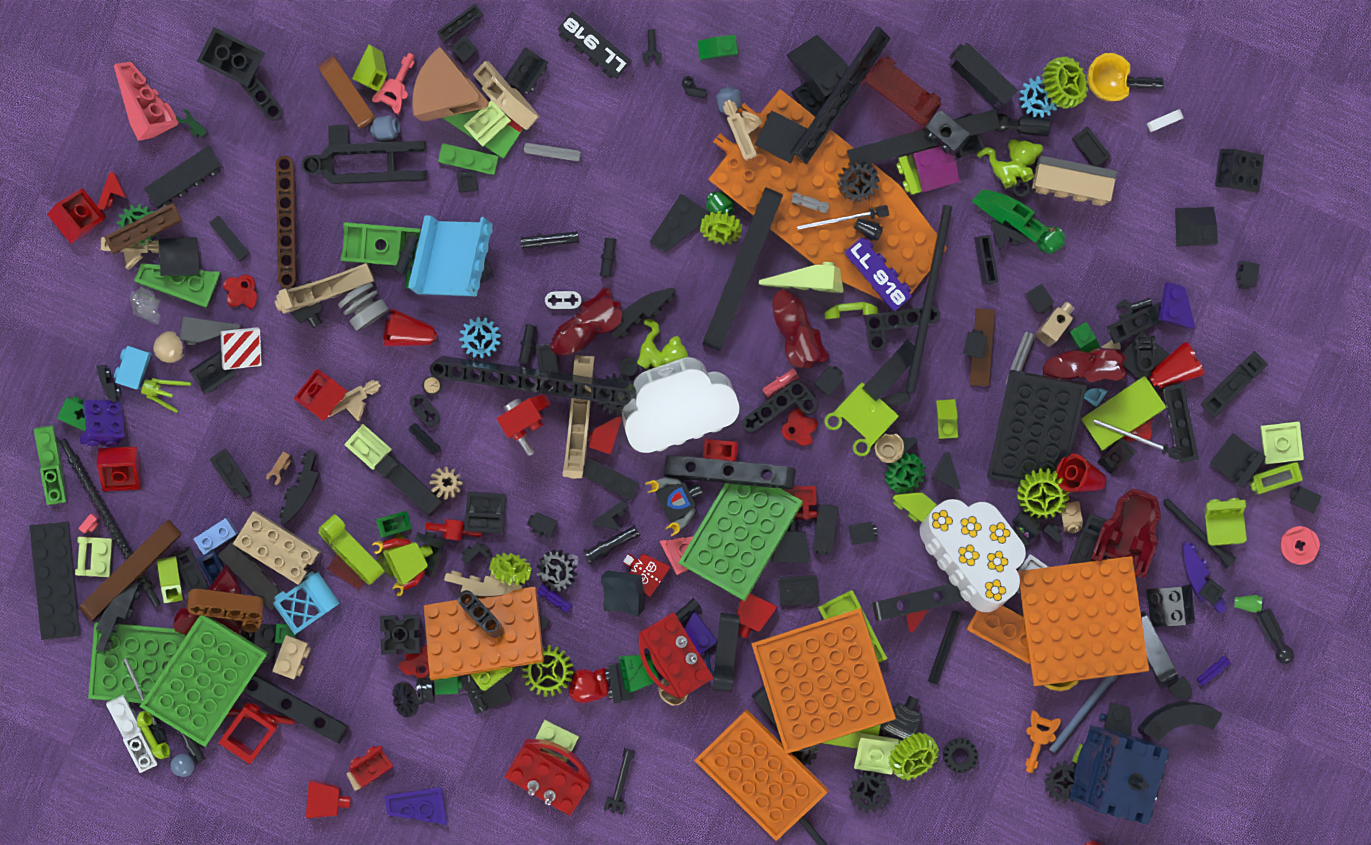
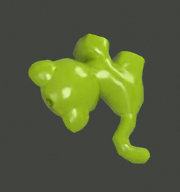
[976,139,1043,188]
[637,319,688,370]

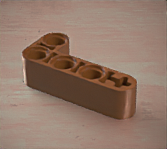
[317,55,376,130]
[188,589,263,632]

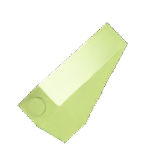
[759,262,843,293]

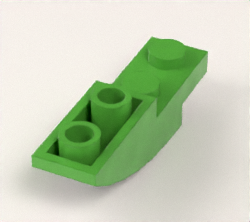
[33,425,66,505]

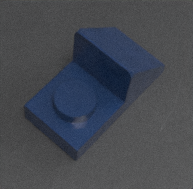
[196,551,224,585]

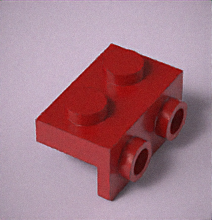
[348,745,393,789]

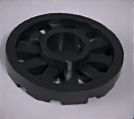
[392,681,419,718]

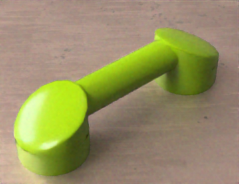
[824,302,878,319]
[137,710,170,759]

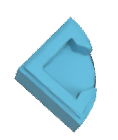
[1084,388,1108,407]

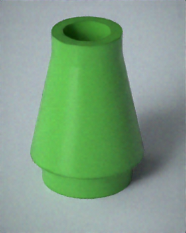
[1234,594,1262,613]

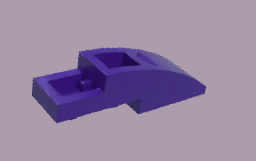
[1182,542,1226,613]

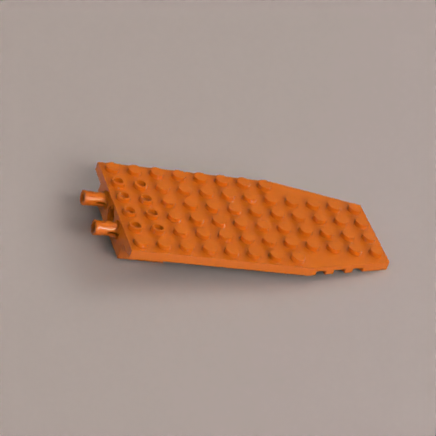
[708,89,947,308]

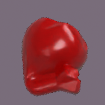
[568,667,609,703]

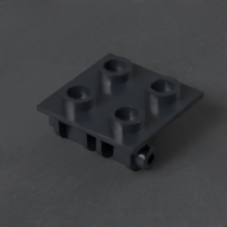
[462,675,511,714]

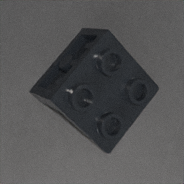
[1215,149,1264,193]
[1210,434,1266,487]
[1147,584,1195,627]

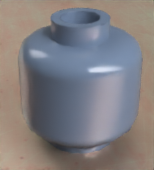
[716,86,743,116]
[370,115,400,142]

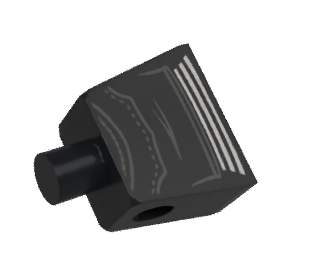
[880,695,922,740]

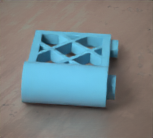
[273,571,340,634]

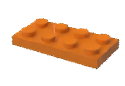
[966,605,1030,664]

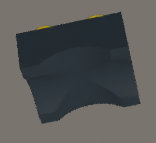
[601,570,645,616]

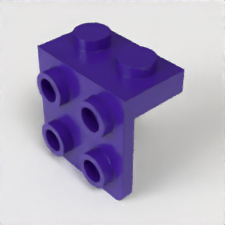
[80,400,125,447]

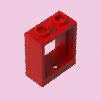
[219,702,278,764]

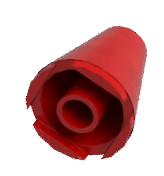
[383,308,437,347]
[1149,341,1205,388]
[1056,453,1106,492]

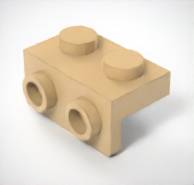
[273,635,311,679]

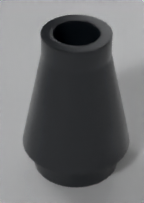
[854,218,884,241]

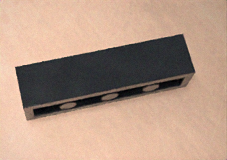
[437,4,483,43]
[209,216,250,261]

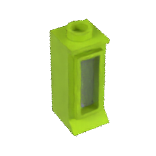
[1249,462,1303,494]

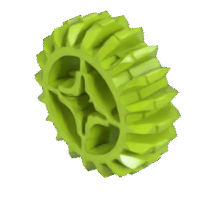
[1041,56,1089,109]
[1017,468,1070,519]
[522,645,574,697]
[888,732,939,780]

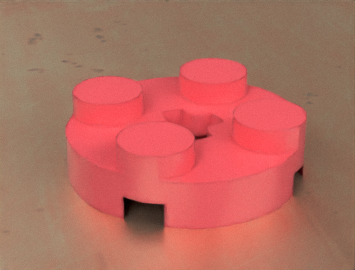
[1280,526,1320,565]

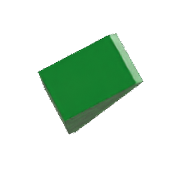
[376,510,412,538]

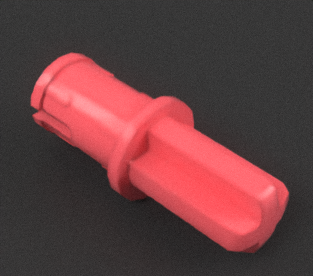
[762,368,800,398]

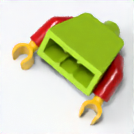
[372,538,433,596]

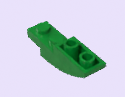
[972,189,1048,243]

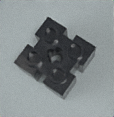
[380,615,422,655]

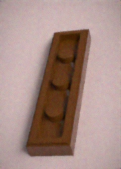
[104,203,183,255]
[969,308,995,386]

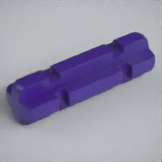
[537,584,572,613]
[1197,656,1231,686]

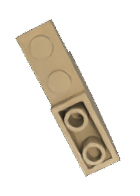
[473,61,540,130]
[444,570,523,596]

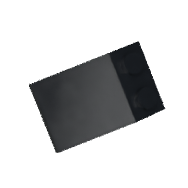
[197,27,265,87]
[787,35,849,102]

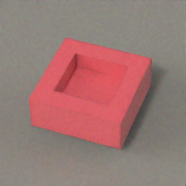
[78,513,99,533]

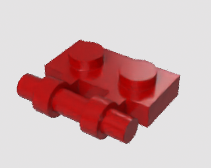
[782,486,817,521]

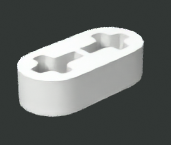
[1147,109,1184,132]
[545,291,582,309]

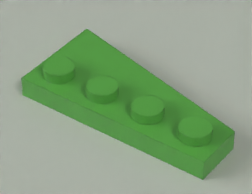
[134,263,221,309]

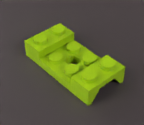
[818,590,887,662]

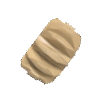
[429,467,462,500]

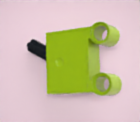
[824,382,911,456]

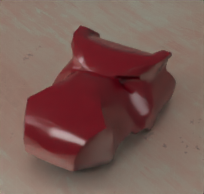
[549,287,622,356]
[772,289,830,369]
[1043,347,1127,383]
[1091,489,1161,578]

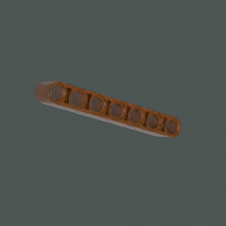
[276,156,297,289]
[79,519,183,622]

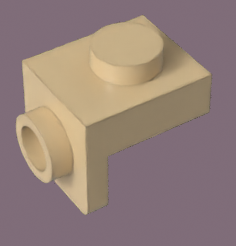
[1061,501,1083,533]

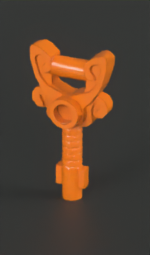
[1025,710,1061,773]

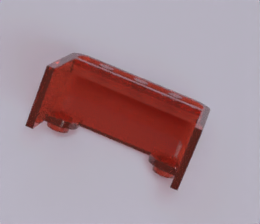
[861,56,942,130]

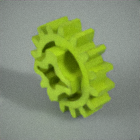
[700,211,742,245]
[489,553,532,585]

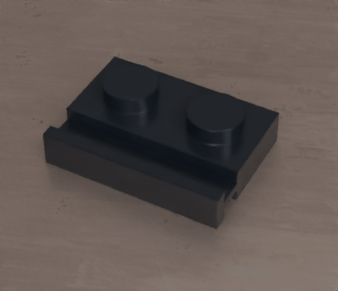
[778,575,819,606]

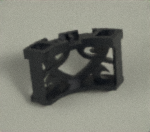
[1137,701,1223,741]

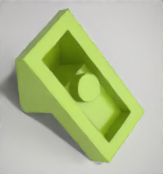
[936,399,958,439]

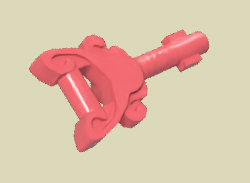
[372,53,415,115]

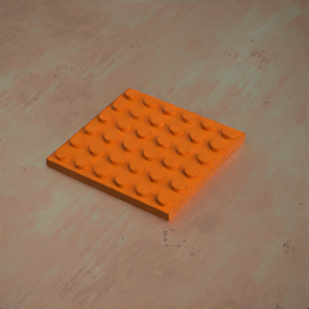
[1017,556,1149,686]
[751,608,896,754]

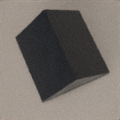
[931,451,961,490]

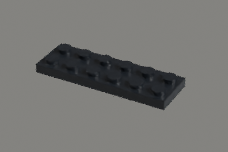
[29,521,81,640]

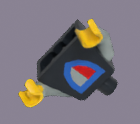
[645,477,703,536]

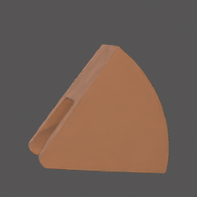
[413,47,489,122]

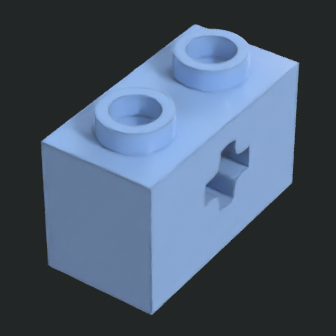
[194,518,239,555]

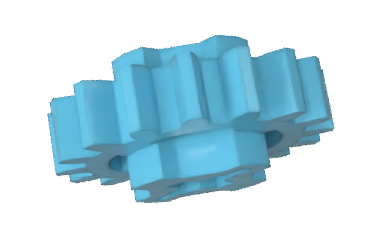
[1019,76,1057,118]
[459,317,501,358]

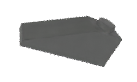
[180,317,243,346]

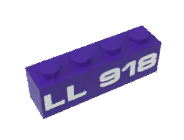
[843,237,912,311]

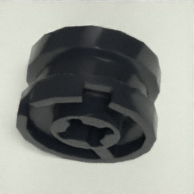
[416,677,435,705]

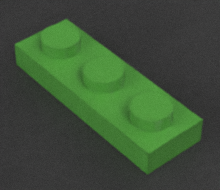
[438,143,499,175]

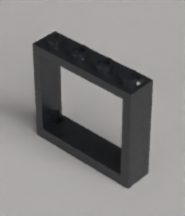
[949,42,1018,111]

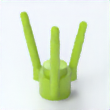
[141,378,191,413]

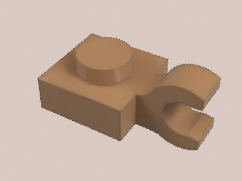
[266,451,292,485]

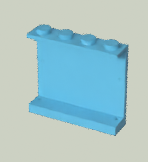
[408,215,493,296]

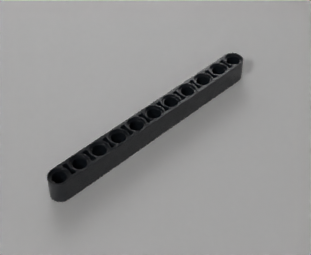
[429,356,636,405]

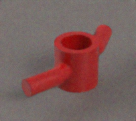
[425,519,482,541]

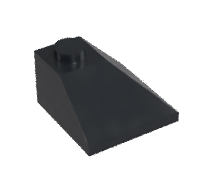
[1175,207,1218,247]

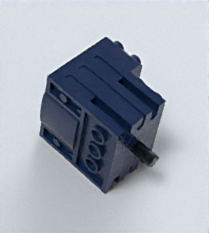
[1070,724,1169,825]

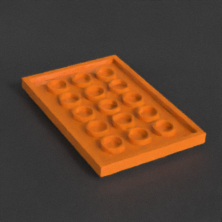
[424,587,544,680]
[694,709,829,841]

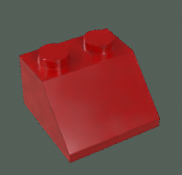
[47,188,106,244]
[293,369,347,421]
[97,447,141,491]

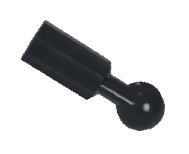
[995,113,1050,137]
[1255,608,1294,664]

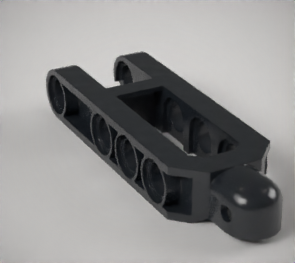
[302,141,428,184]

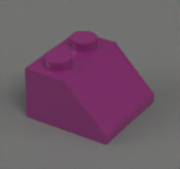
[912,146,959,193]

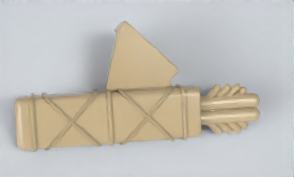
[723,100,763,161]
[101,237,159,270]
[328,380,381,421]

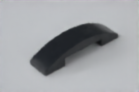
[1107,301,1163,344]
[862,339,915,402]
[1200,351,1268,418]
[1067,513,1107,565]

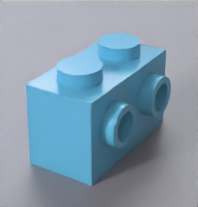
[114,346,152,390]

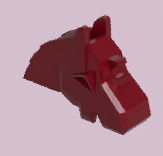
[173,564,241,635]

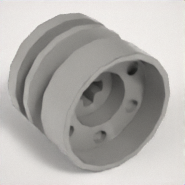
[338,282,390,332]

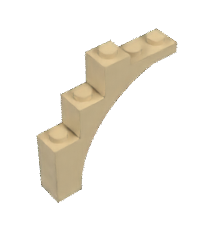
[275,263,375,314]
[563,355,594,479]

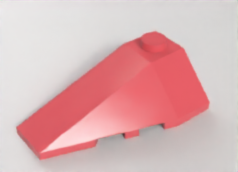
[114,62,179,141]

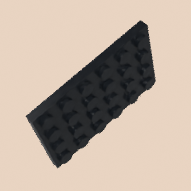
[987,370,1087,488]

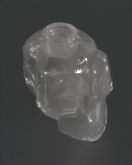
[129,287,160,325]

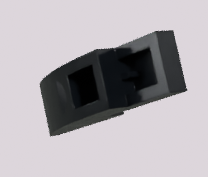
[611,288,676,340]
[279,450,320,524]
[96,582,142,655]

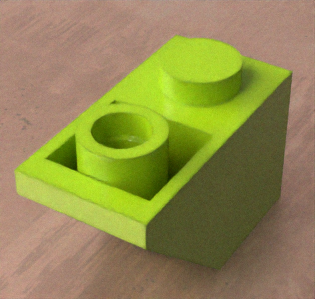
[352,44,387,92]
[892,492,937,523]
[157,556,183,603]

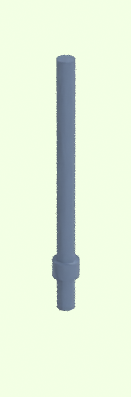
[1049,675,1118,753]

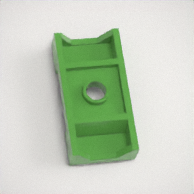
[341,222,421,267]

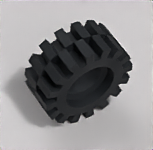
[943,738,978,773]

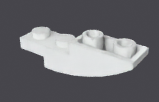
[106,695,157,773]

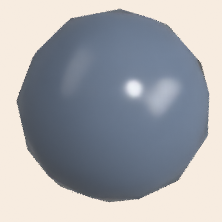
[170,754,194,777]

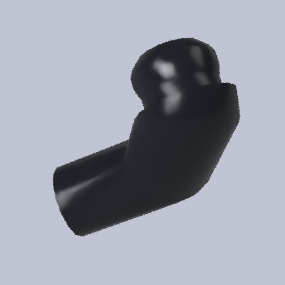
[682,76,707,99]

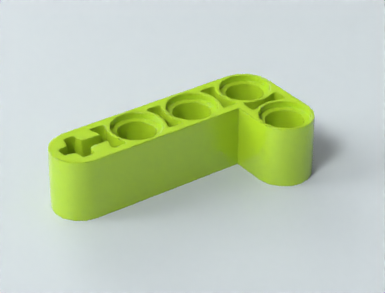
[318,514,384,585]

